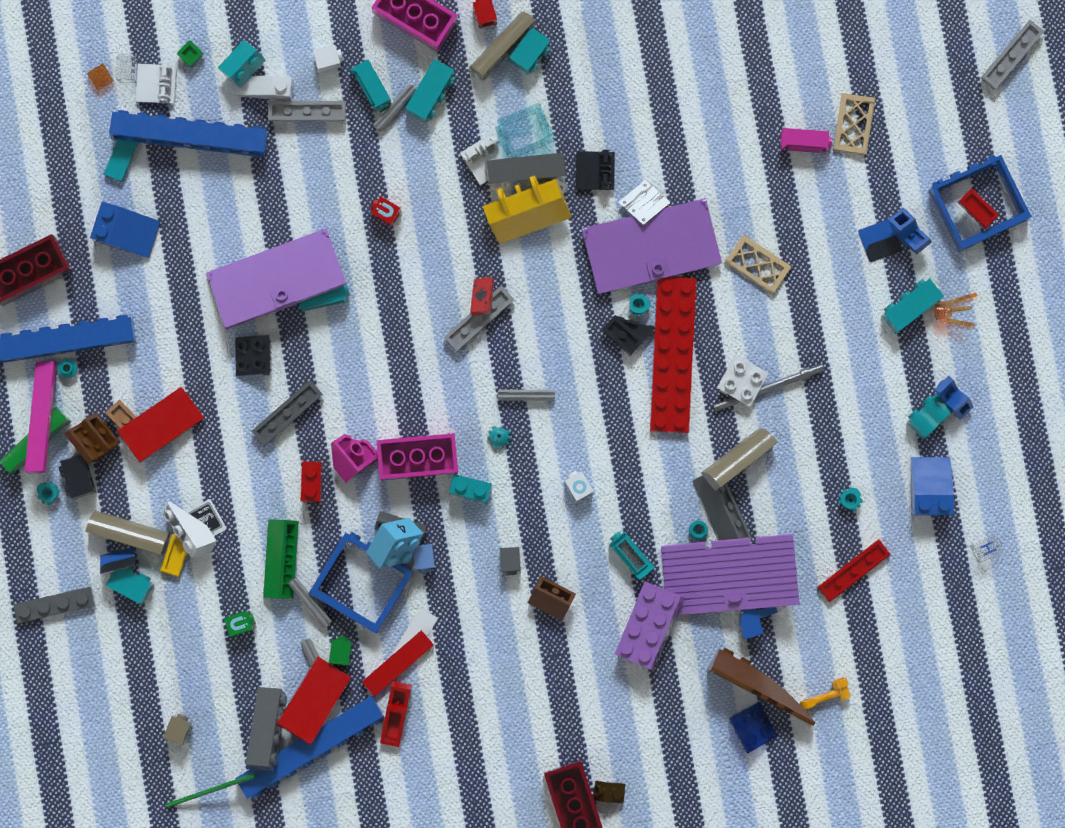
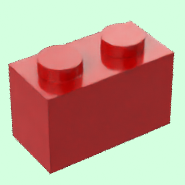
[300,462,323,503]

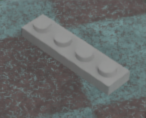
[980,20,1045,90]
[268,101,346,122]
[444,285,514,352]

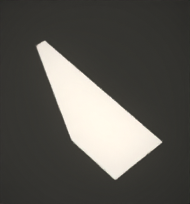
[393,608,438,654]

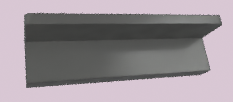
[485,153,566,184]
[693,475,752,540]

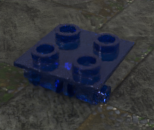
[729,701,777,754]

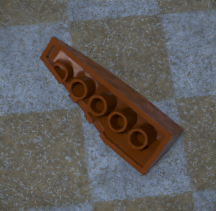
[707,647,815,726]

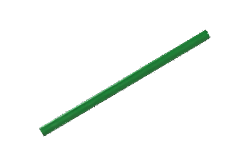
[166,773,256,808]

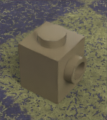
[163,713,193,745]

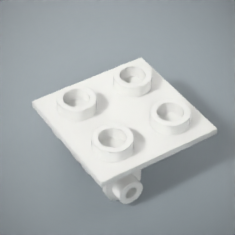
[135,62,176,104]
[460,133,508,185]
[717,354,769,407]

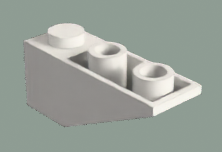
[163,502,216,559]

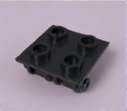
[576,149,615,190]
[235,335,272,376]

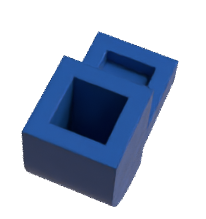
[888,208,932,255]
[934,376,974,420]
[739,607,778,639]

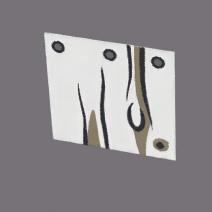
[619,180,670,225]

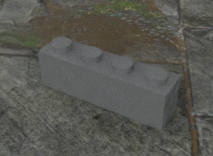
[246,687,287,771]

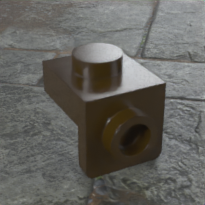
[593,780,626,804]

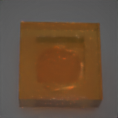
[87,63,114,91]

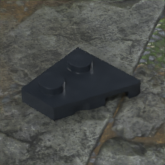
[601,315,655,356]

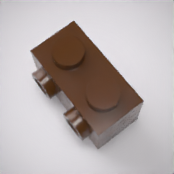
[528,576,576,621]

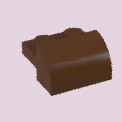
[64,413,121,464]

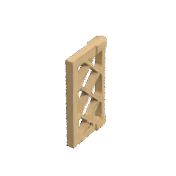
[833,93,875,155]
[724,234,792,295]

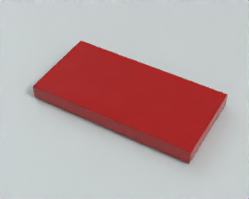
[117,386,204,463]
[276,656,351,745]

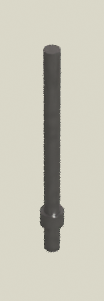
[713,364,824,412]

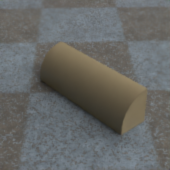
[469,11,535,81]
[701,428,778,491]
[85,510,170,555]

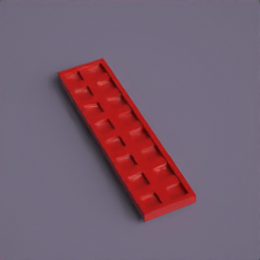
[650,277,696,433]

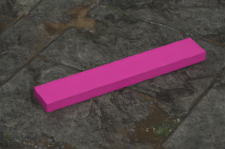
[25,360,57,474]

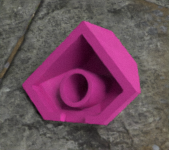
[331,434,378,483]

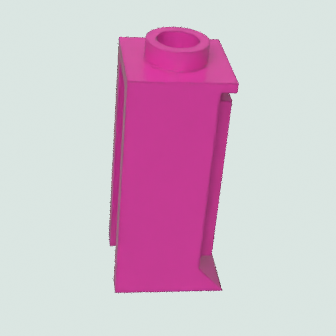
[780,128,832,154]

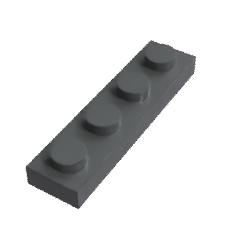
[251,380,323,446]
[13,587,96,624]

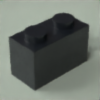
[59,455,97,499]

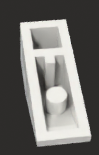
[234,76,294,101]

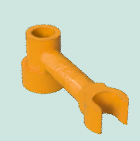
[800,677,851,710]

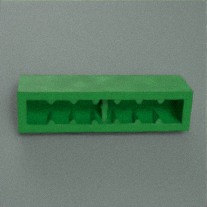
[0,406,71,475]
[263,519,299,599]

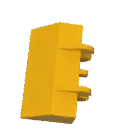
[483,175,572,244]

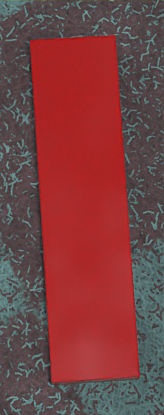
[817,539,891,602]
[362,630,434,697]

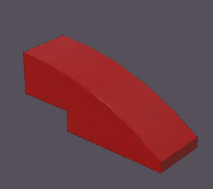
[380,681,412,747]

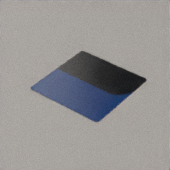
[858,220,902,262]
[100,547,135,574]

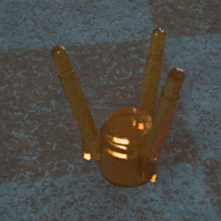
[934,293,977,327]

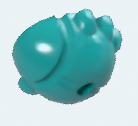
[629,293,651,316]
[487,426,511,449]
[37,481,60,505]
[839,488,863,511]

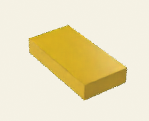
[160,534,187,577]

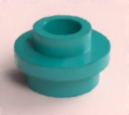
[58,359,78,378]
[689,520,708,540]

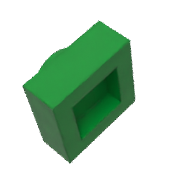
[176,40,204,68]

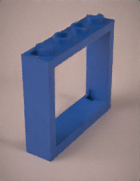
[928,155,1032,252]
[309,531,413,634]

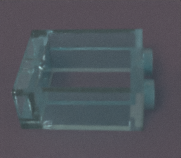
[495,103,555,158]

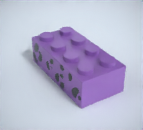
[615,581,684,671]

